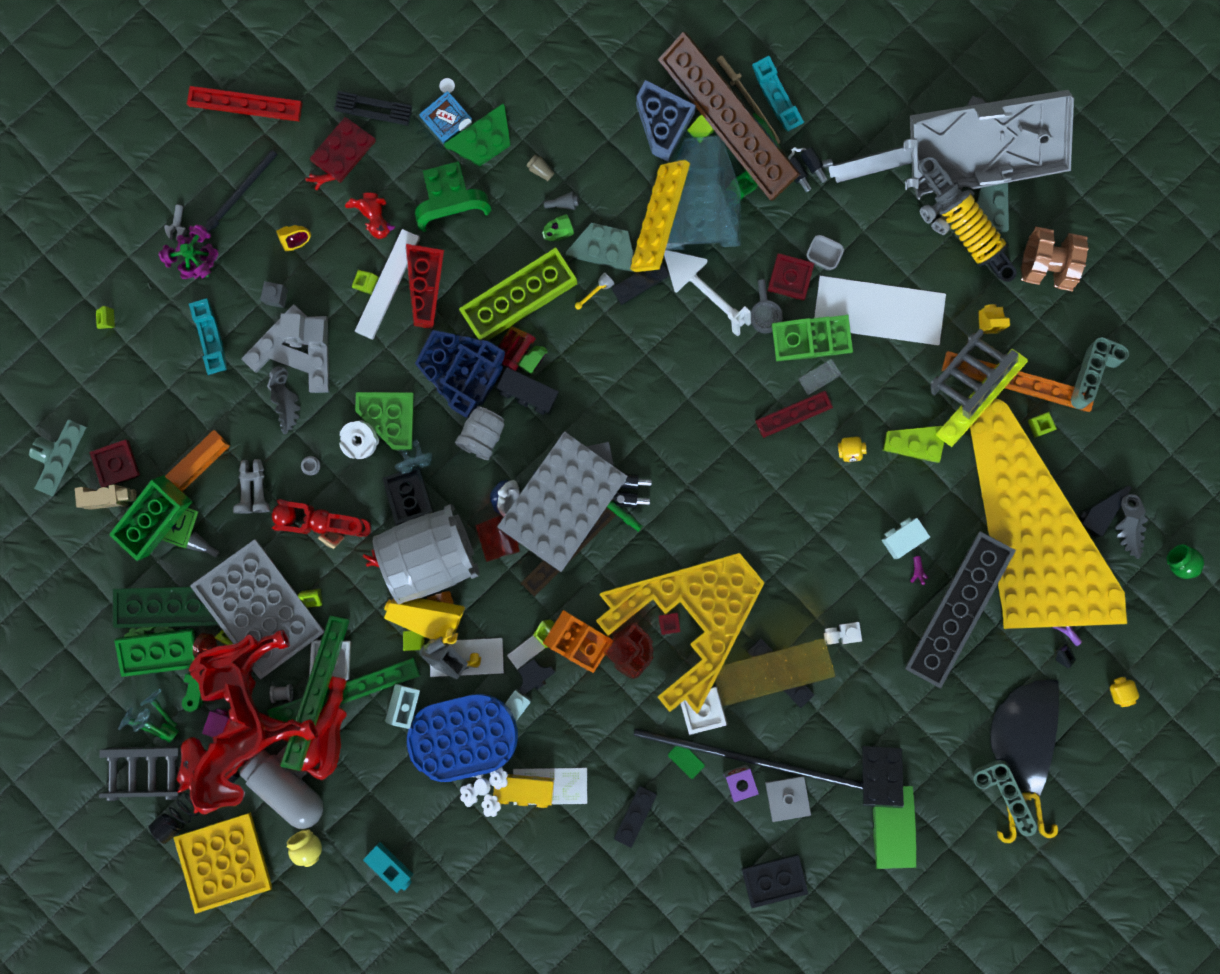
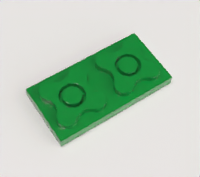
[114,628,198,677]

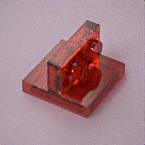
[476,516,520,562]

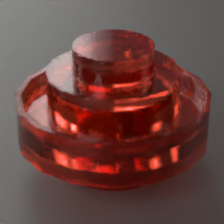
[193,633,217,658]

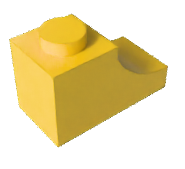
[979,304,1010,334]

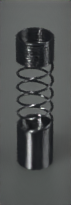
[149,770,240,844]

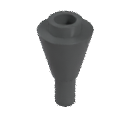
[544,191,579,210]
[187,531,220,558]

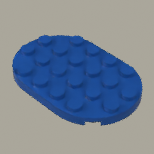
[407,694,518,782]

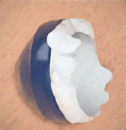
[490,480,520,517]

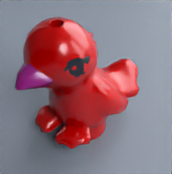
[345,193,395,239]

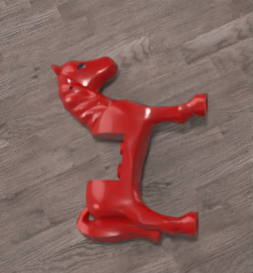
[189,629,318,815]
[177,669,347,793]

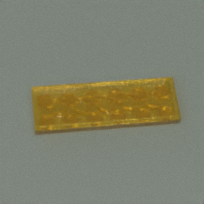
[715,638,836,706]

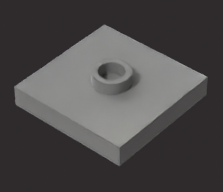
[765,776,811,822]

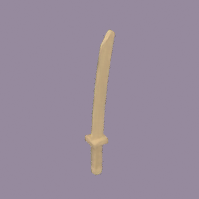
[717,56,780,144]

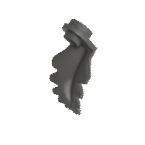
[267,366,301,434]
[1116,494,1148,559]

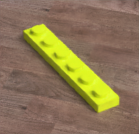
[936,349,1028,447]

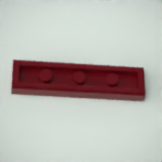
[755,391,833,438]

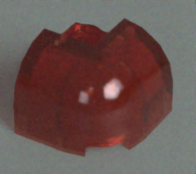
[603,622,654,679]

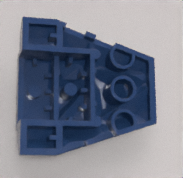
[415,330,505,418]

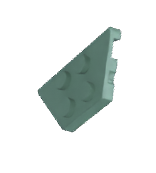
[565,222,636,273]

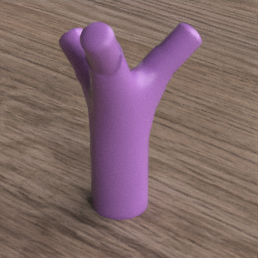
[1053,626,1082,646]

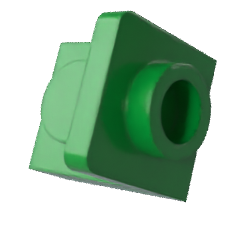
[725,172,758,204]

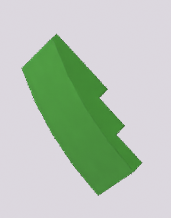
[772,315,853,361]
[873,786,916,869]

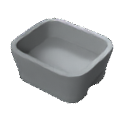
[807,235,844,271]

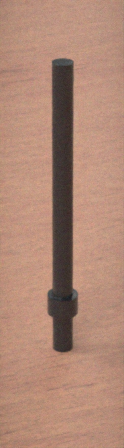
[204,150,278,233]

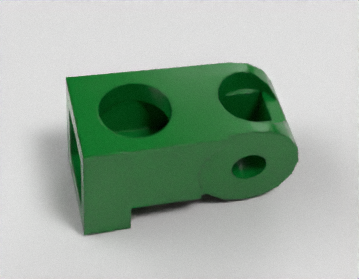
[182,673,204,712]

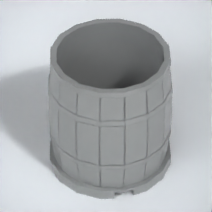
[373,504,480,604]

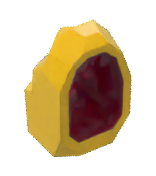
[276,225,311,251]

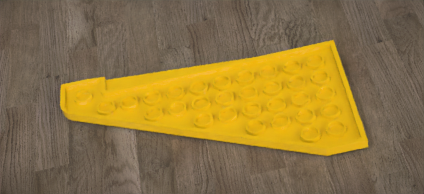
[970,398,1127,629]

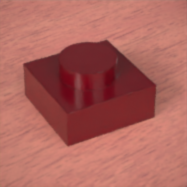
[658,613,681,635]

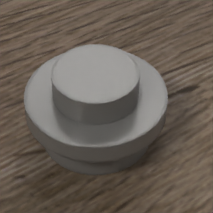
[301,456,321,475]

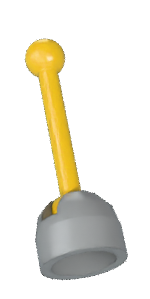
[575,272,615,310]

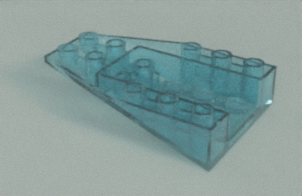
[665,136,741,250]

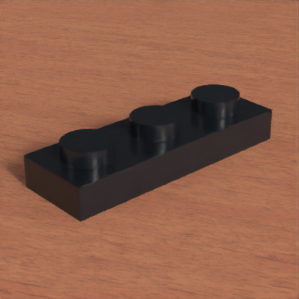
[611,263,670,306]
[614,785,657,848]

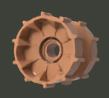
[1020,227,1089,291]

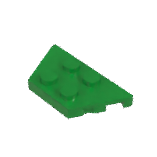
[444,104,511,166]

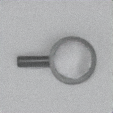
[751,280,783,334]

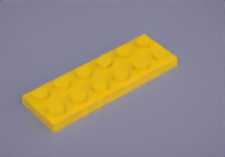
[630,160,690,272]

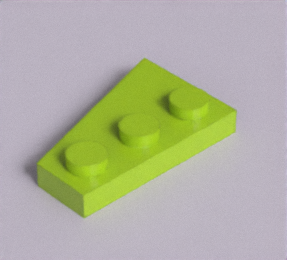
[882,426,944,463]

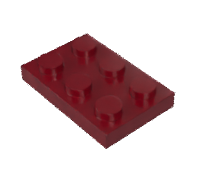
[310,117,376,183]

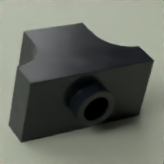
[518,658,556,695]

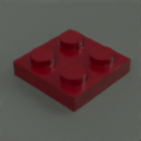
[767,253,814,301]
[89,439,140,488]

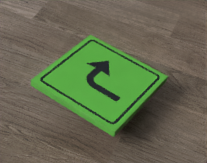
[162,508,198,548]

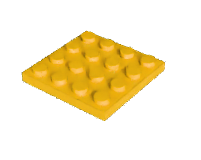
[173,812,273,914]

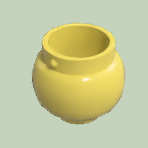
[287,829,322,867]

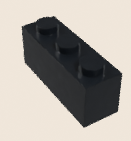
[497,367,559,415]

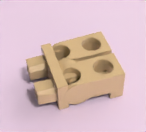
[75,485,137,510]

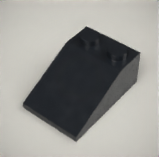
[382,466,434,526]

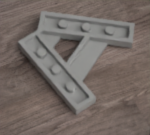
[241,304,330,393]

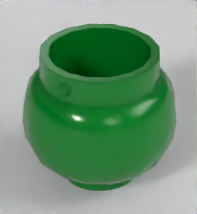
[1167,544,1205,579]

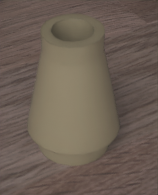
[526,154,554,182]

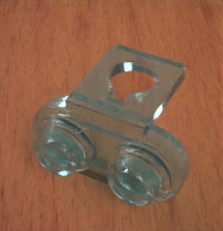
[395,440,433,474]

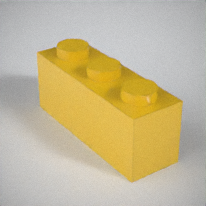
[493,774,555,808]

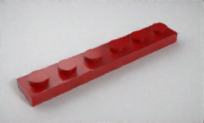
[187,86,302,122]

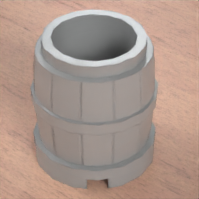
[455,407,504,460]

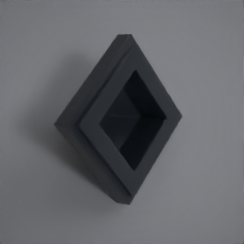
[1056,644,1076,668]

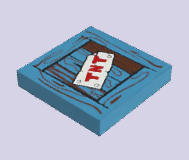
[419,91,472,144]

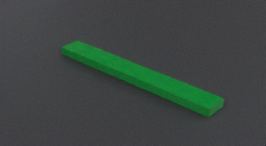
[280,616,349,771]
[267,658,421,722]

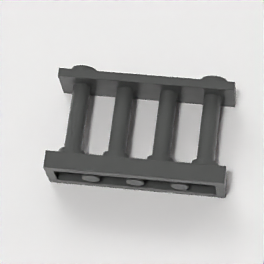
[931,329,1018,419]
[99,746,184,801]

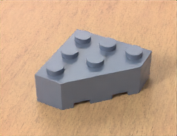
[636,80,696,162]

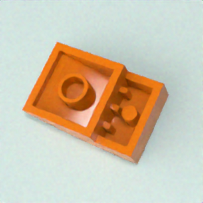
[543,610,614,673]

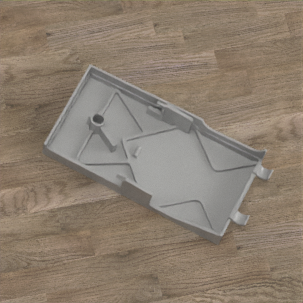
[904,90,1074,200]

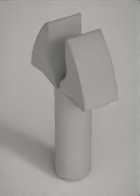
[164,205,187,240]

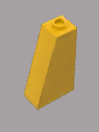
[384,598,465,644]

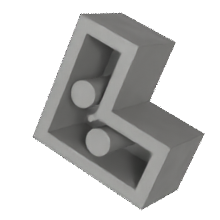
[279,313,328,348]

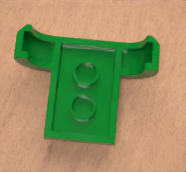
[415,161,491,232]

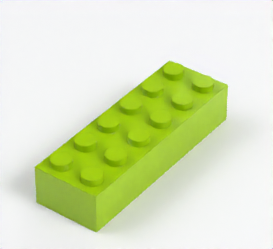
[459,248,577,341]

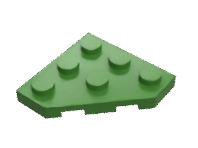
[355,392,414,450]

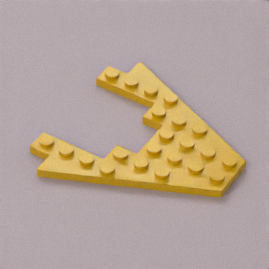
[596,553,764,714]

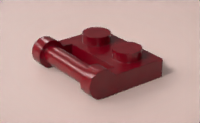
[498,326,536,371]

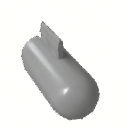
[240,745,324,829]

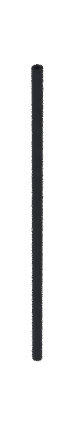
[634,728,862,790]

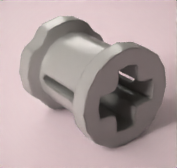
[270,684,293,703]

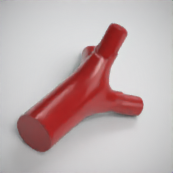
[305,174,336,190]
[363,549,379,567]

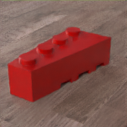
[405,244,444,329]

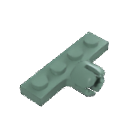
[29,419,87,496]

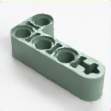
[1071,337,1129,409]
[973,760,1037,836]

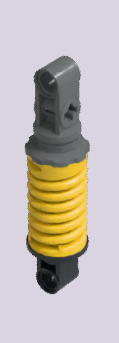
[918,157,1017,282]

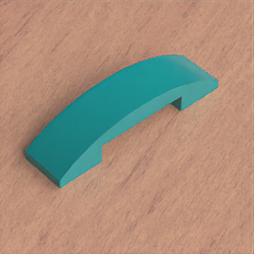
[752,56,804,132]
[189,298,227,375]

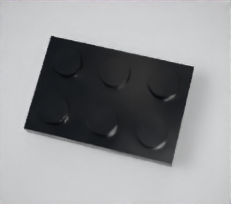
[862,746,904,808]
[741,854,808,909]

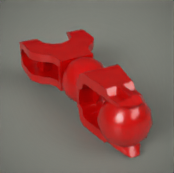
[272,499,371,537]

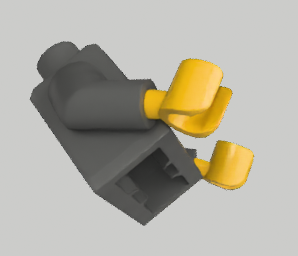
[420,628,481,679]

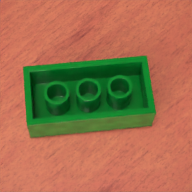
[109,475,192,561]

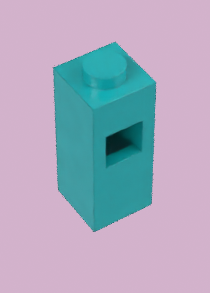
[363,842,413,893]

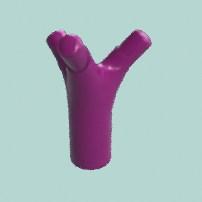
[910,556,928,585]

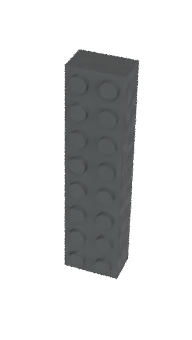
[904,532,1016,689]

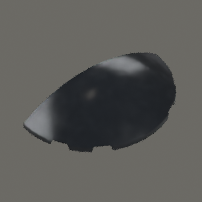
[990,680,1059,796]

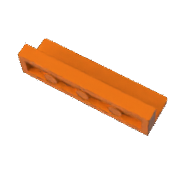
[165,430,230,492]

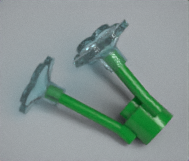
[118,689,179,743]

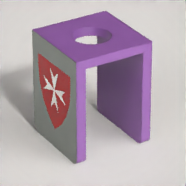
[723,765,759,802]

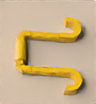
[997,792,1058,843]

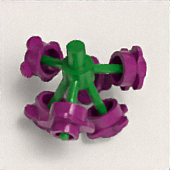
[159,224,218,279]

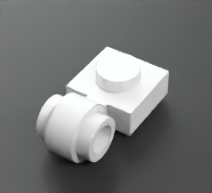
[824,622,862,644]

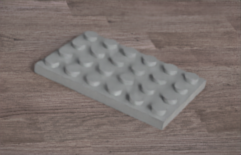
[497,431,628,572]
[190,539,324,679]

